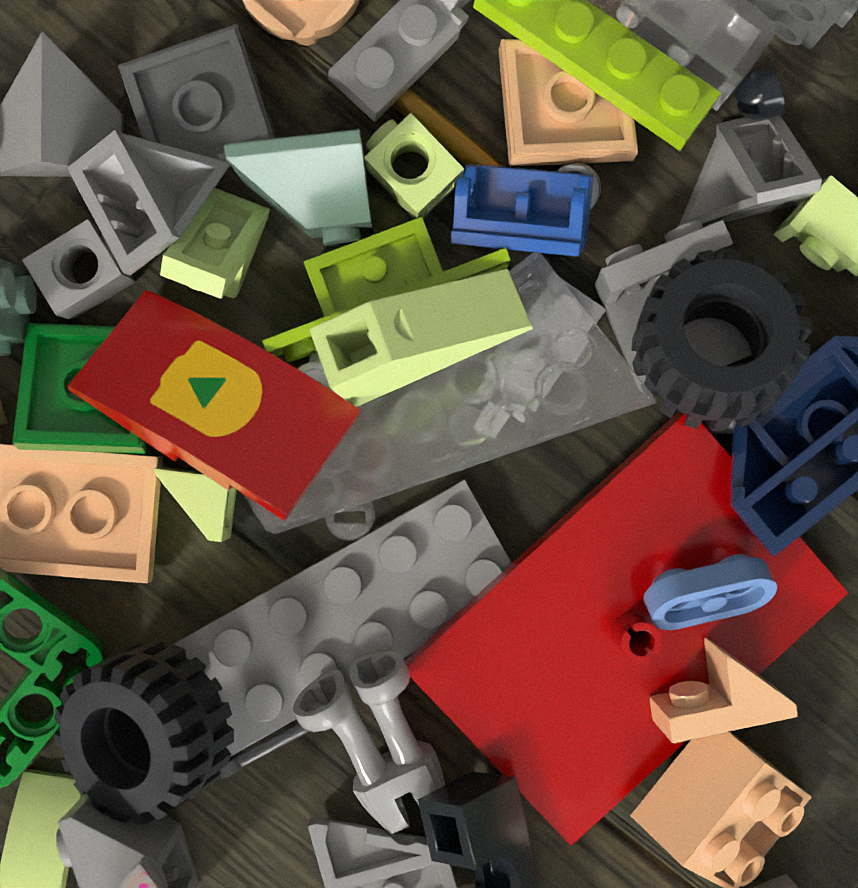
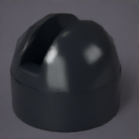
[735,64,785,120]

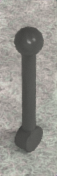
[220,724,310,779]

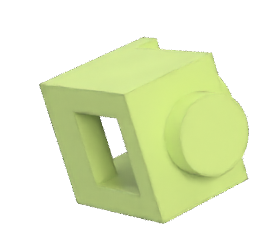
[773,175,858,277]

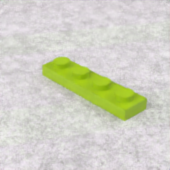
[473,0,721,151]

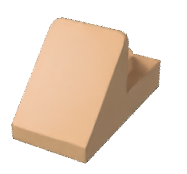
[649,638,798,743]

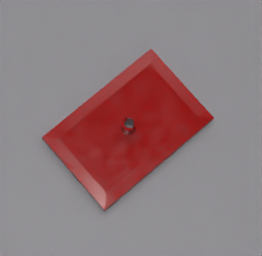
[405,412,848,846]

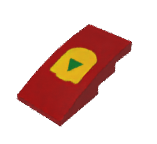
[68,290,361,522]

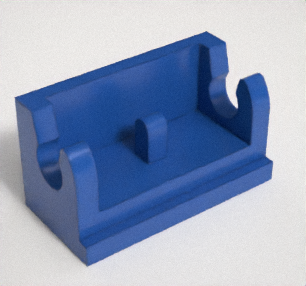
[451,163,594,257]

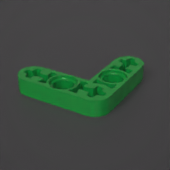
[0,568,104,788]

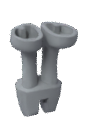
[293,651,445,835]

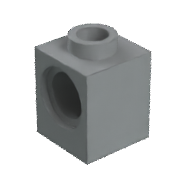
[22,219,136,321]

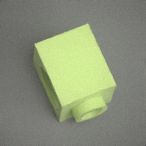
[364,113,464,219]

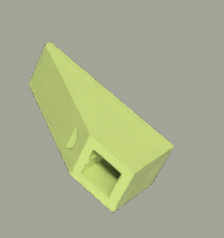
[309,269,533,407]

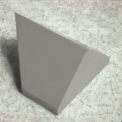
[0,31,124,177]
[679,115,822,227]
[67,130,230,275]

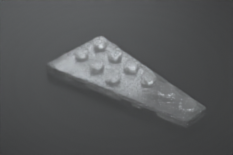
[242,252,656,534]

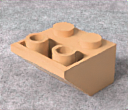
[630,731,812,888]

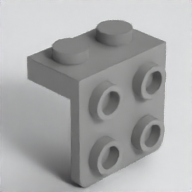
[595,220,752,396]

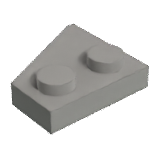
[308,817,458,888]

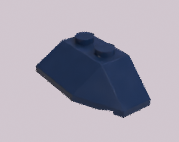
[730,336,858,556]

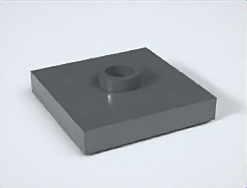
[118,24,278,168]

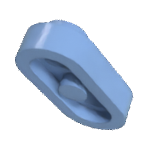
[644,554,777,630]

